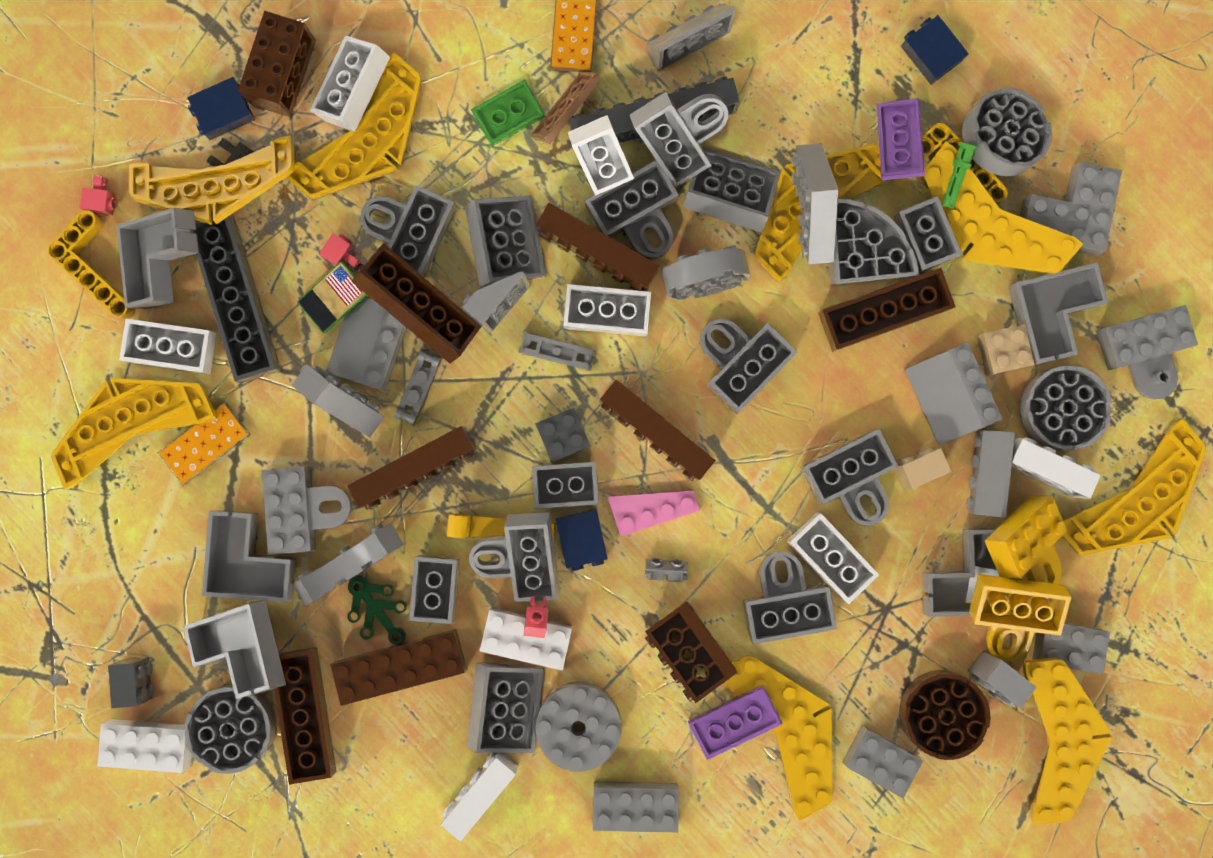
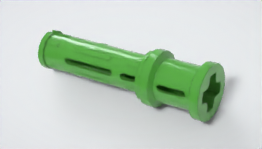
[941,142,977,208]

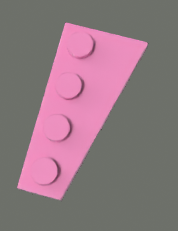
[608,491,700,537]

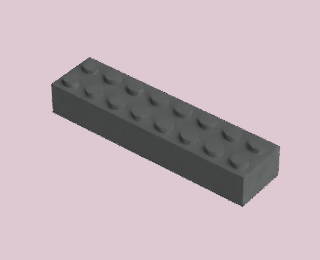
[569,77,740,143]
[193,213,281,383]

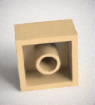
[977,324,1035,376]
[894,446,952,489]

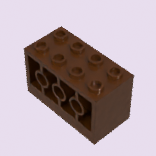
[238,10,316,118]
[645,601,738,703]

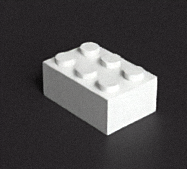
[568,115,634,196]

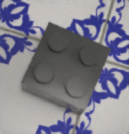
[535,408,591,463]
[108,657,154,709]

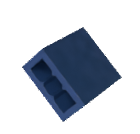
[901,15,969,85]
[187,77,255,140]
[555,509,608,571]

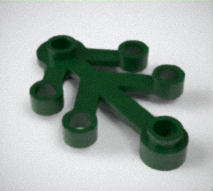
[347,576,407,645]

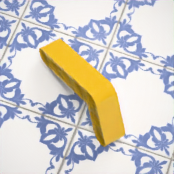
[922,123,1008,205]
[48,210,135,319]
[447,513,556,543]

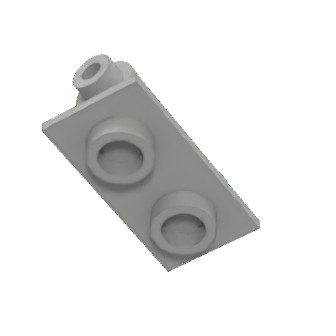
[645,558,688,582]

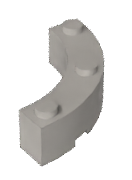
[293,523,404,606]

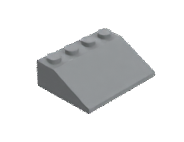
[646,4,736,71]
[683,147,781,232]
[465,195,546,287]
[462,271,530,334]
[326,297,407,392]
[904,342,1002,445]
[467,663,544,753]

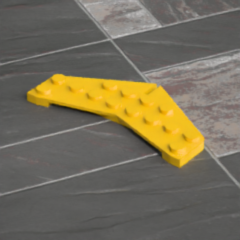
[286,52,422,199]
[129,136,294,225]
[924,141,1084,274]
[754,144,888,283]
[51,378,217,489]
[1062,419,1206,555]
[724,655,832,821]
[1022,657,1112,825]

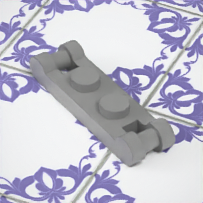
[518,332,596,371]
[394,349,442,426]

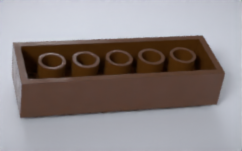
[536,203,660,291]
[351,243,482,364]
[818,268,956,352]
[600,380,716,481]
[347,426,477,510]
[330,629,467,706]
[274,647,336,785]

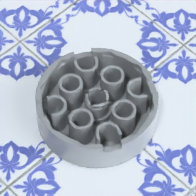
[962,88,1052,176]
[662,245,751,300]
[1019,366,1112,450]
[536,682,621,772]
[185,684,276,774]

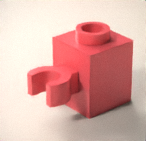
[80,175,116,215]
[319,233,361,269]
[523,596,549,638]

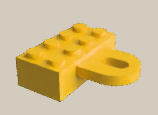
[985,495,1067,584]
[969,574,1071,661]

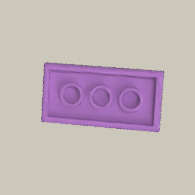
[877,98,925,181]
[688,685,783,760]

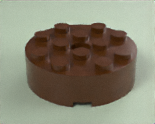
[899,670,991,760]

